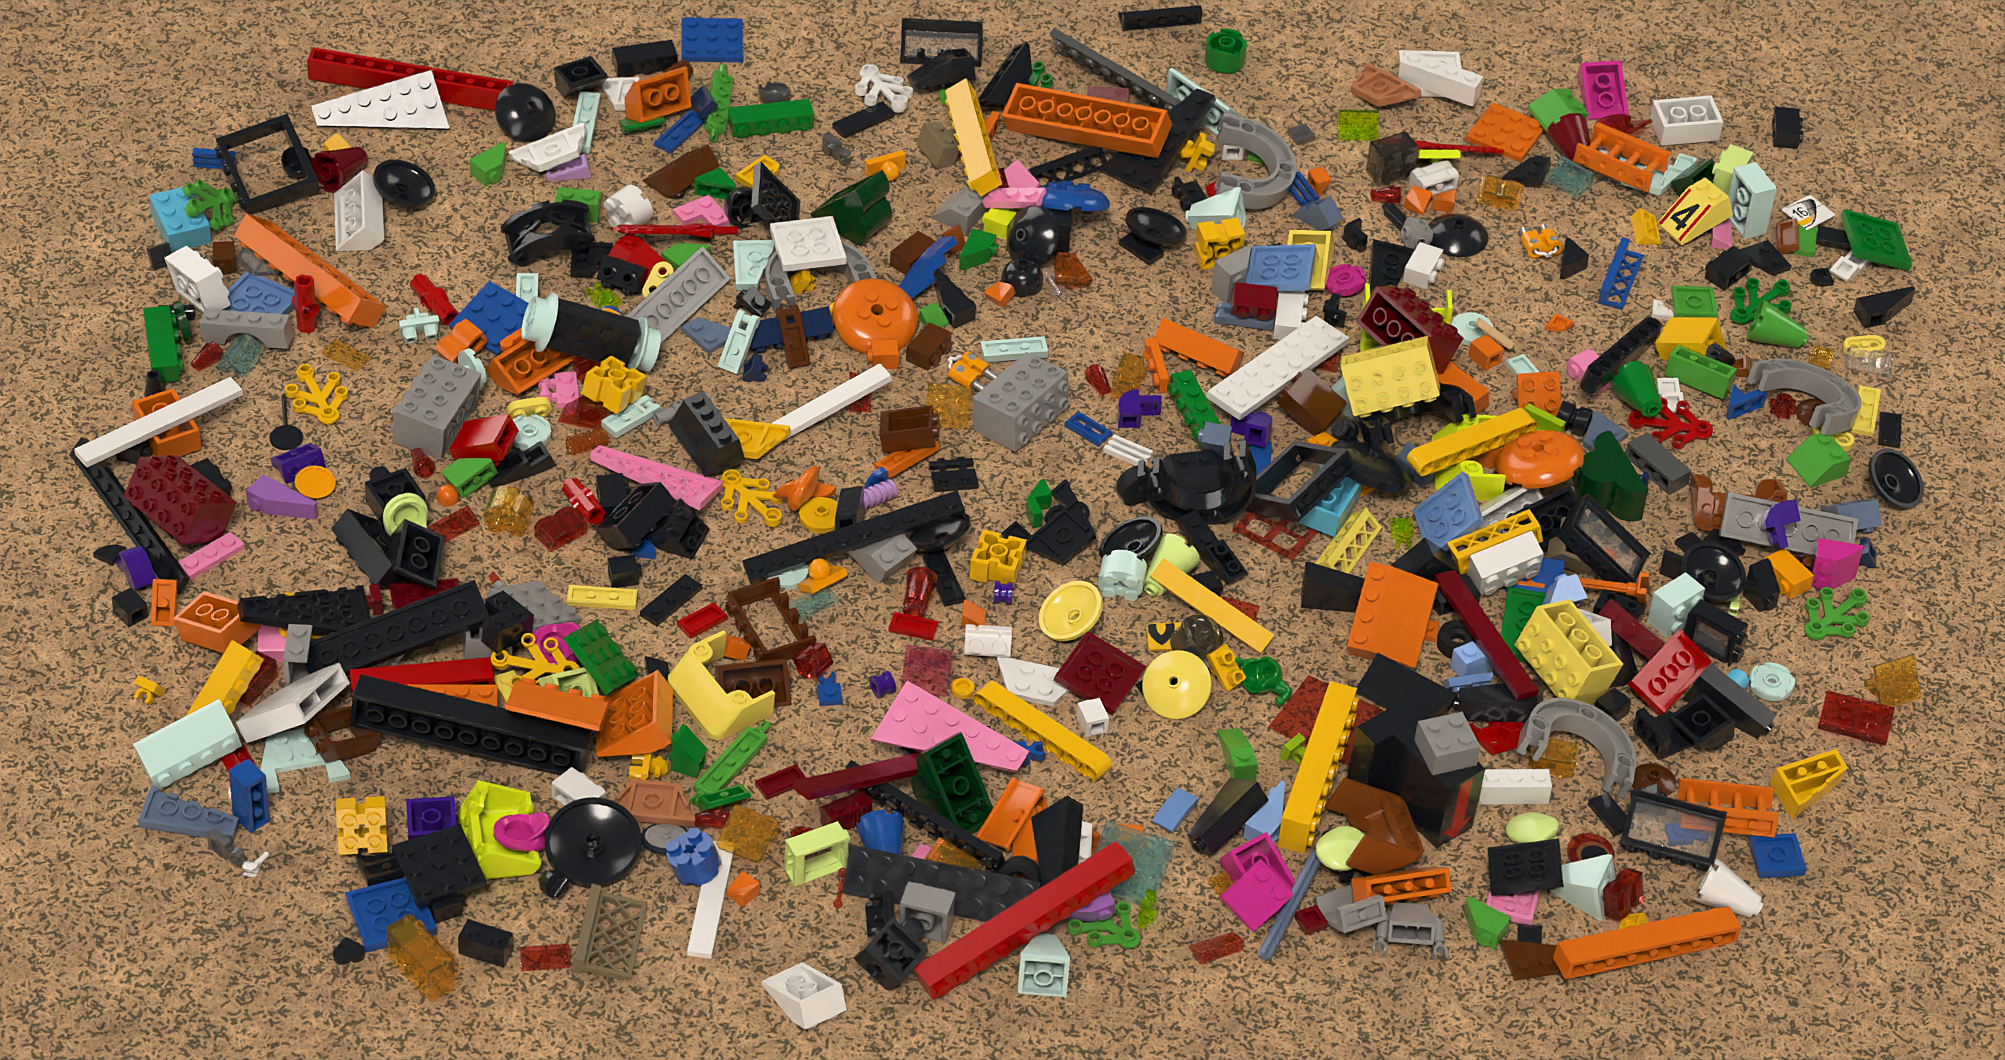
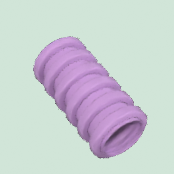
[864,479,898,510]

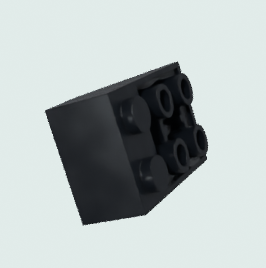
[907,48,975,90]

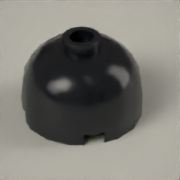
[724,186,763,229]
[1001,258,1044,298]

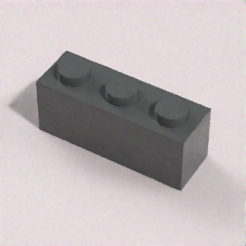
[1625,433,1691,495]

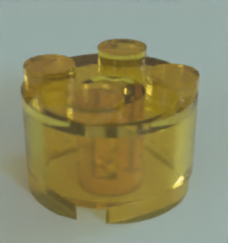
[483,486,534,537]

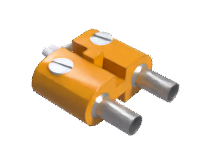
[1520,224,1563,258]
[947,351,999,391]

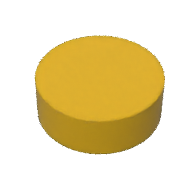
[951,678,975,699]

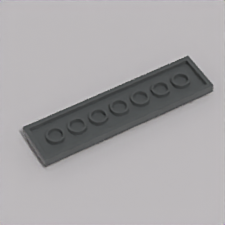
[1049,28,1181,111]

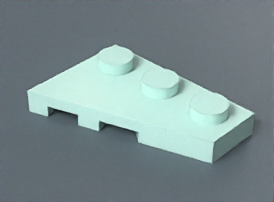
[733,240,775,290]

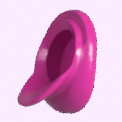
[529,622,580,665]
[493,812,550,852]

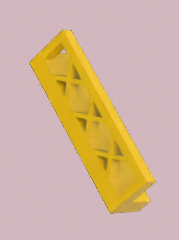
[1447,509,1543,575]

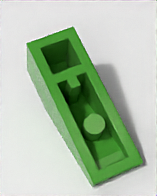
[1217,728,1258,781]

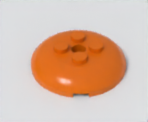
[832,278,918,354]
[1496,430,1584,489]

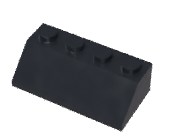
[669,391,745,477]
[331,509,411,590]

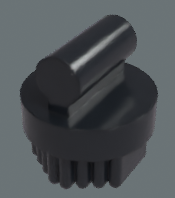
[1331,418,1359,441]
[538,870,571,899]

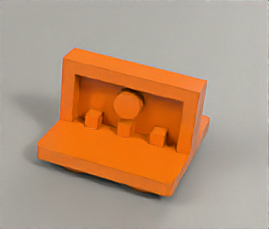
[1512,371,1561,415]

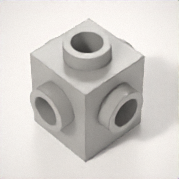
[1400,217,1433,251]

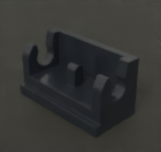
[865,891,895,940]

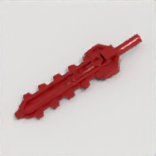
[1377,138,1504,154]
[611,223,738,238]

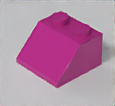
[1811,538,1863,590]
[1219,859,1294,931]

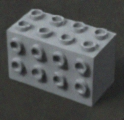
[972,352,1070,452]
[391,355,481,459]

